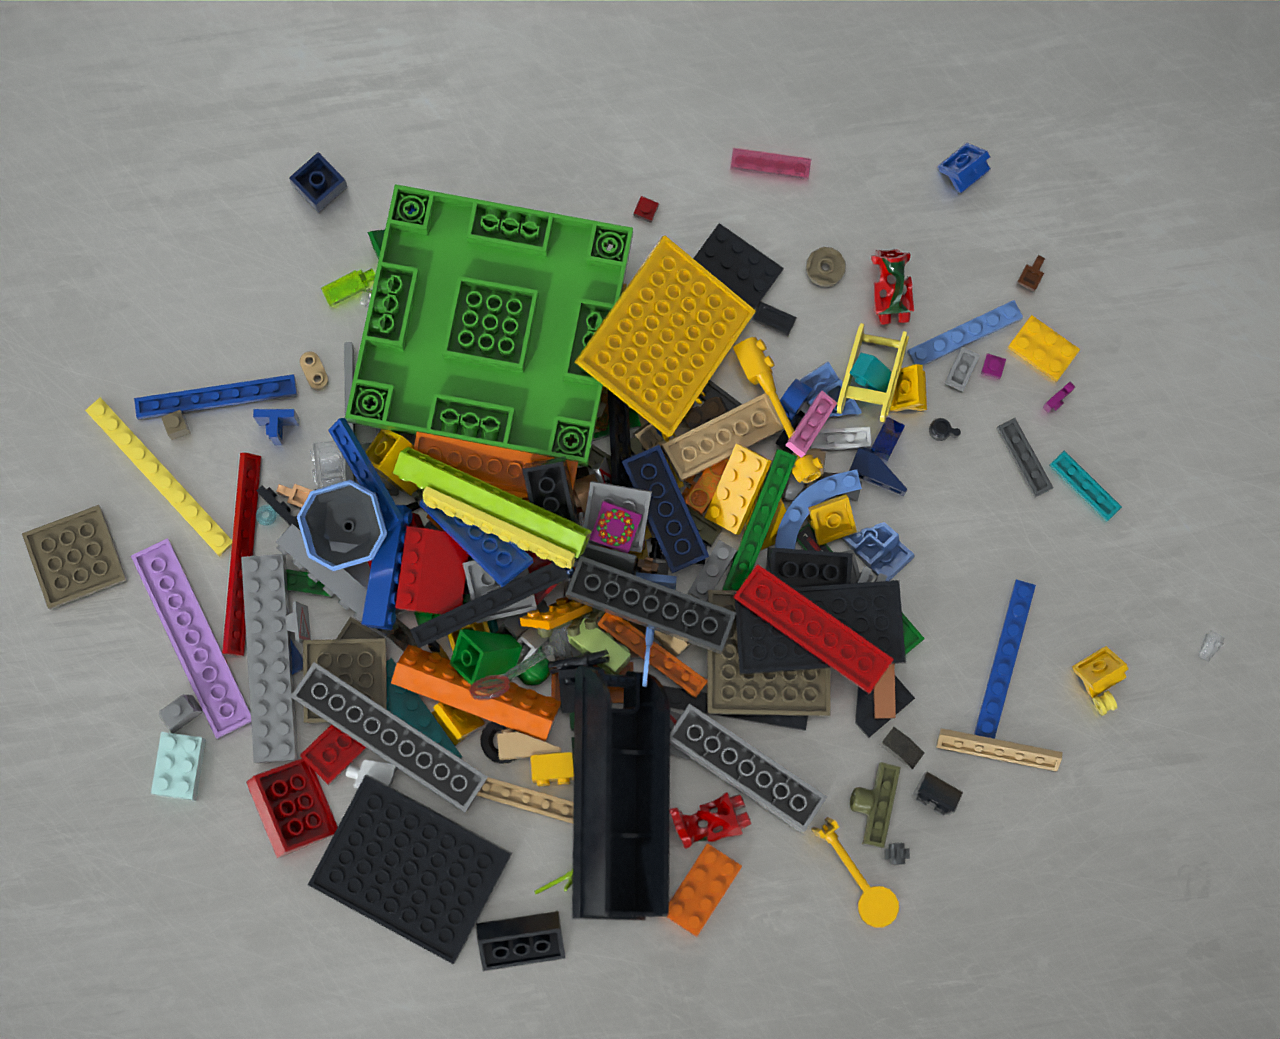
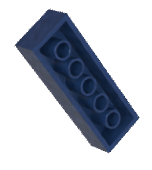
[622,445,710,574]

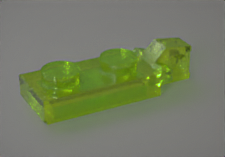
[321,269,376,307]

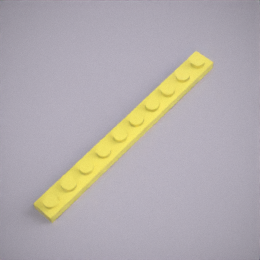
[85,397,232,557]

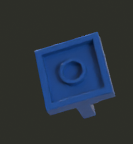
[937,143,990,193]
[253,409,299,445]

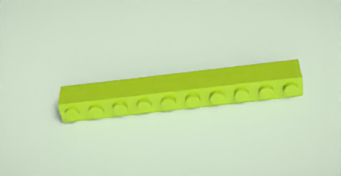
[393,447,592,558]

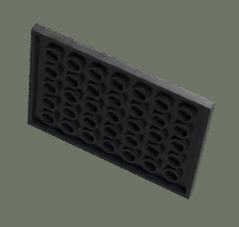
[308,774,512,965]

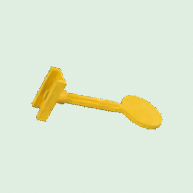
[811,817,899,927]

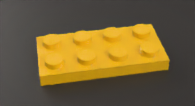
[704,444,772,535]

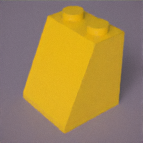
[365,429,418,495]

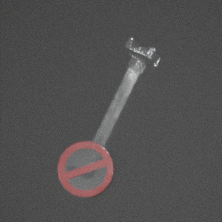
[469,626,573,700]

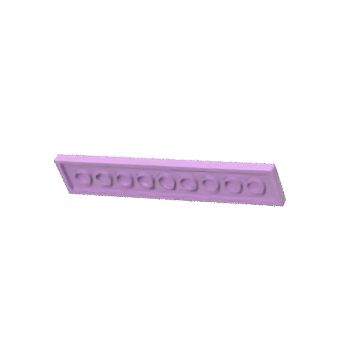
[131,538,251,739]

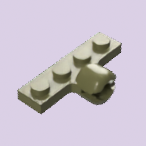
[850,762,901,848]

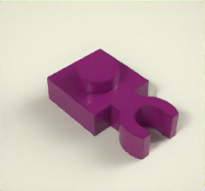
[1043,382,1075,413]

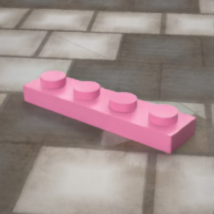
[786,391,837,458]

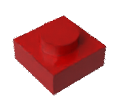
[633,196,659,223]

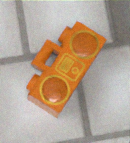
[682,459,729,516]

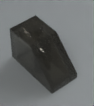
[376,618,417,652]
[880,727,924,770]

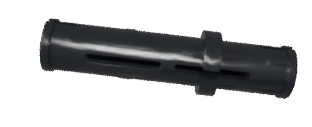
[548,650,610,674]

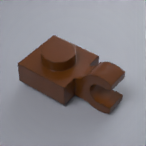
[1017,255,1045,292]

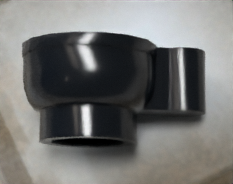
[929,418,961,441]

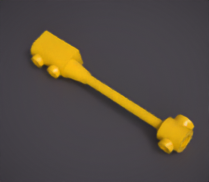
[733,337,823,483]

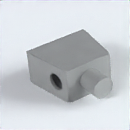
[159,695,203,733]

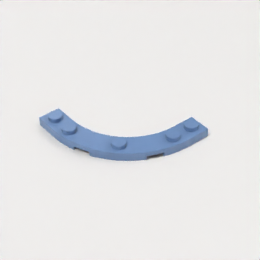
[775,469,862,549]

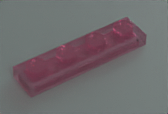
[730,148,811,180]

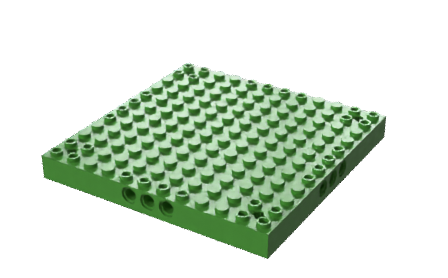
[345,184,633,467]

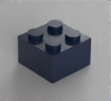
[289,152,348,213]

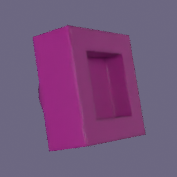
[981,353,1006,379]

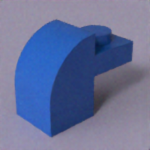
[780,379,813,421]

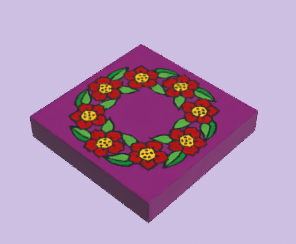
[589,501,642,554]

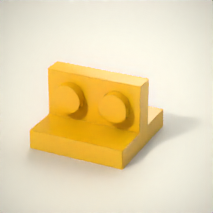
[890,364,927,412]
[806,494,857,546]
[1072,646,1129,698]
[432,702,485,746]

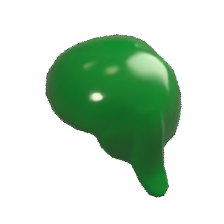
[513,646,551,686]

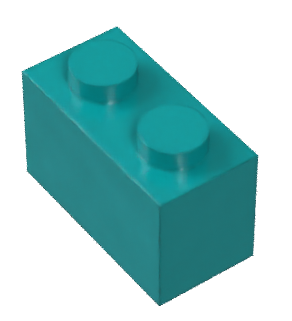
[850,353,892,393]

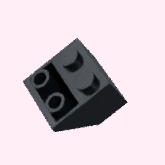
[913,772,963,816]

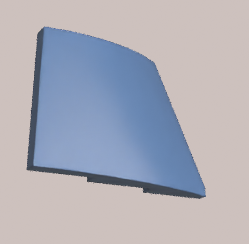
[799,361,862,417]
[842,522,915,581]

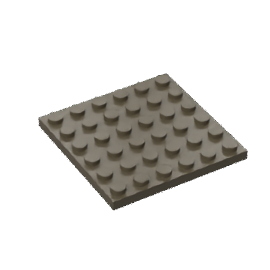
[707,590,831,716]

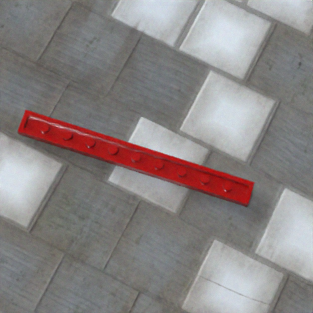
[222,452,261,656]

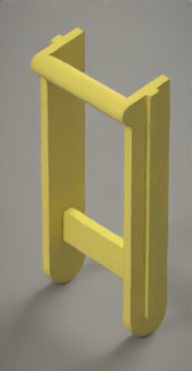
[837,323,909,422]

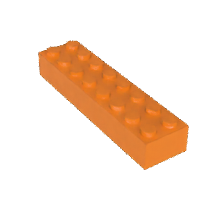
[391,644,561,742]

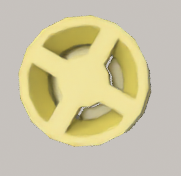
[1093,691,1117,716]

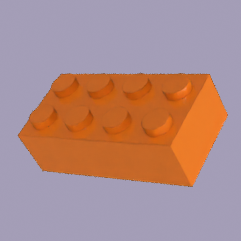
[666,843,742,937]

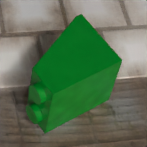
[450,629,523,687]

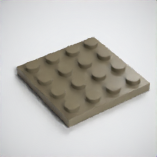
[22,505,127,610]
[303,638,387,723]

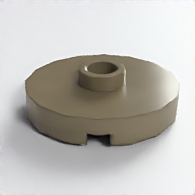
[806,247,846,287]

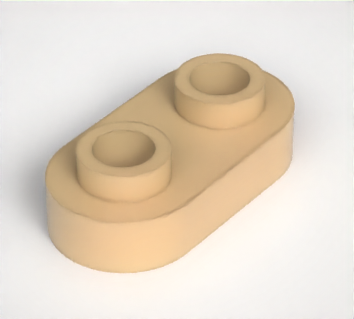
[300,352,329,391]

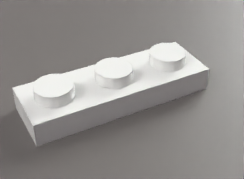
[810,427,872,450]

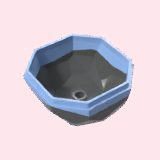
[297,480,387,571]

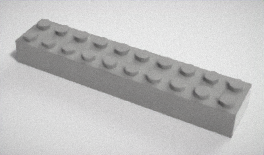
[241,554,298,763]
[291,662,488,812]

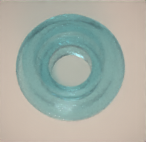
[256,505,276,526]

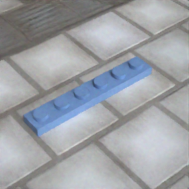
[907,300,1023,366]

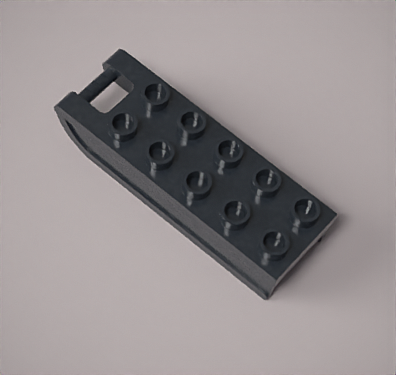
[572,666,670,920]

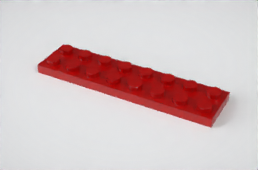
[733,564,894,694]

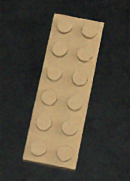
[661,393,784,482]

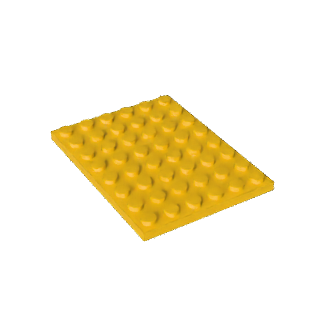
[575,235,756,437]

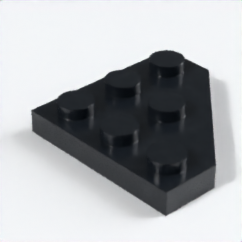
[855,676,915,738]

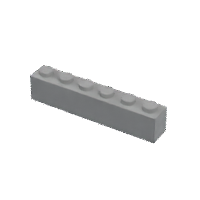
[276,524,367,623]

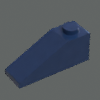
[849,447,907,496]

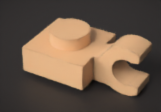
[276,484,313,509]

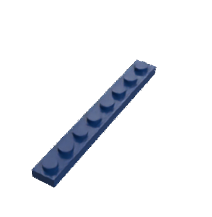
[134,374,297,419]
[974,579,1036,739]

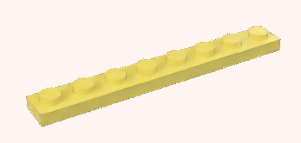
[423,486,575,569]

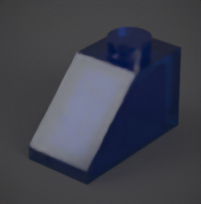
[871,417,905,461]

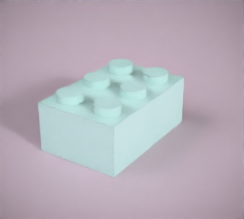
[151,732,206,801]

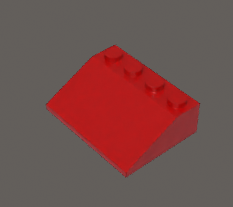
[395,526,469,615]
[246,759,338,858]

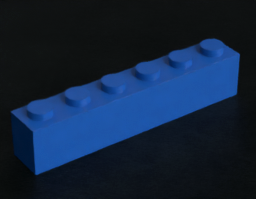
[361,505,413,630]

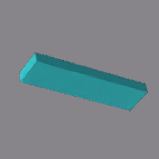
[1049,451,1122,522]

